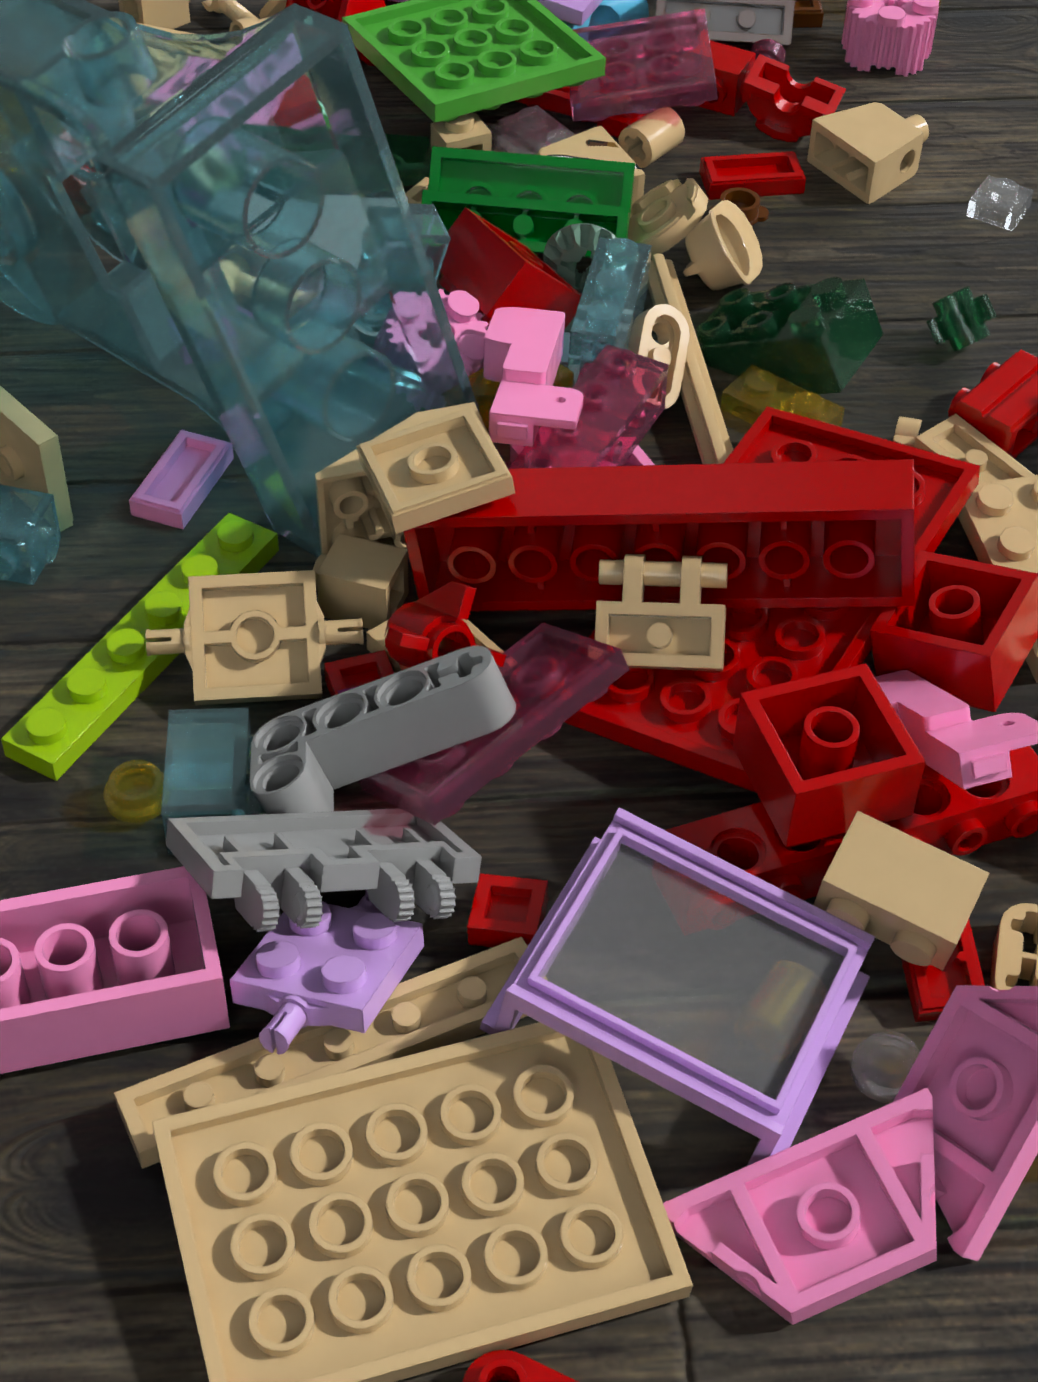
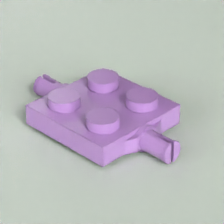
[230,890,424,1054]

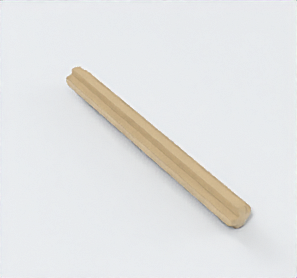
[643,253,733,464]

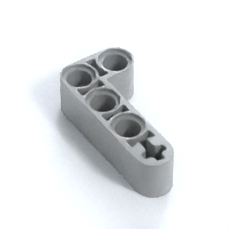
[250,646,516,814]

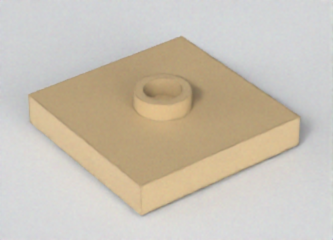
[0,386,73,534]
[356,407,515,534]

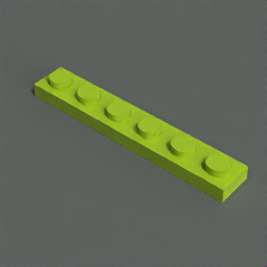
[1,513,279,781]

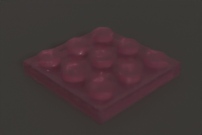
[570,8,718,122]

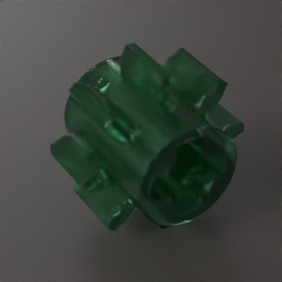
[926,286,997,352]

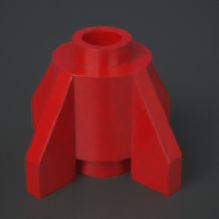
[384,581,506,670]

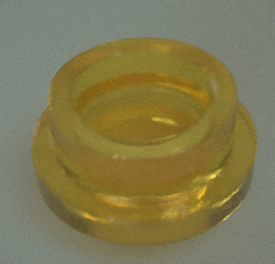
[104,760,171,823]

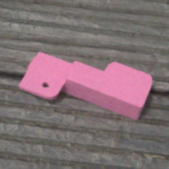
[483,307,584,447]
[875,670,1038,789]

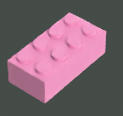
[0,866,230,1074]

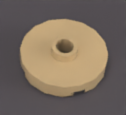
[625,178,708,262]

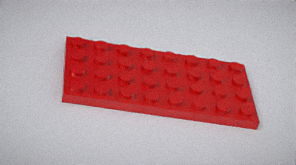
[542,406,980,793]

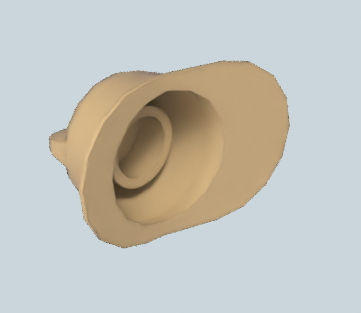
[683,200,763,290]

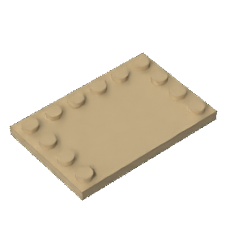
[152,1022,693,1382]

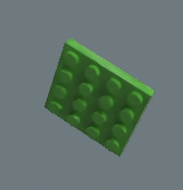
[342,0,606,123]

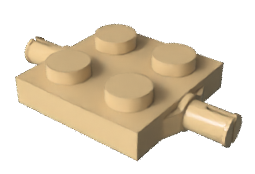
[145,570,364,705]

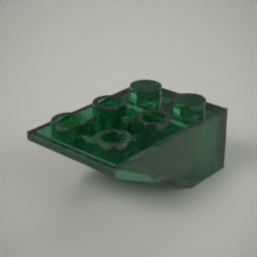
[696,277,884,396]

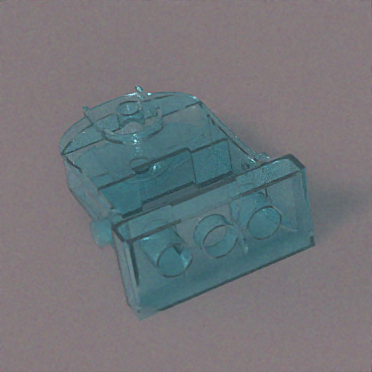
[0,0,479,558]

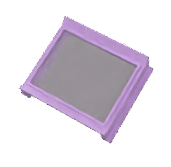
[480,807,875,1166]

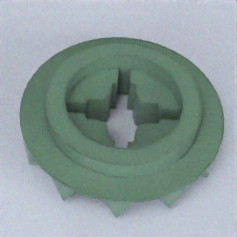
[543,223,626,300]

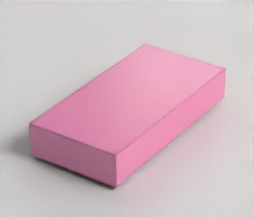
[129,430,234,530]

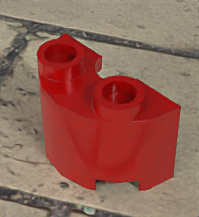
[742,54,846,143]

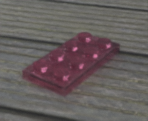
[358,623,629,826]

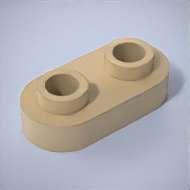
[622,304,690,414]

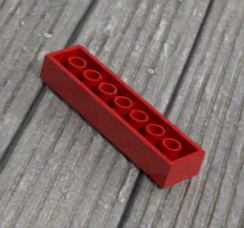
[403,459,915,611]

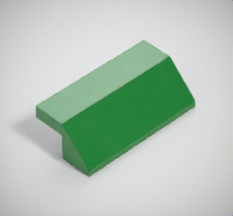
[418,146,635,258]

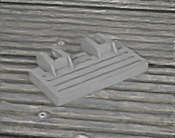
[166,807,482,932]

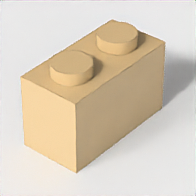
[814,811,990,970]

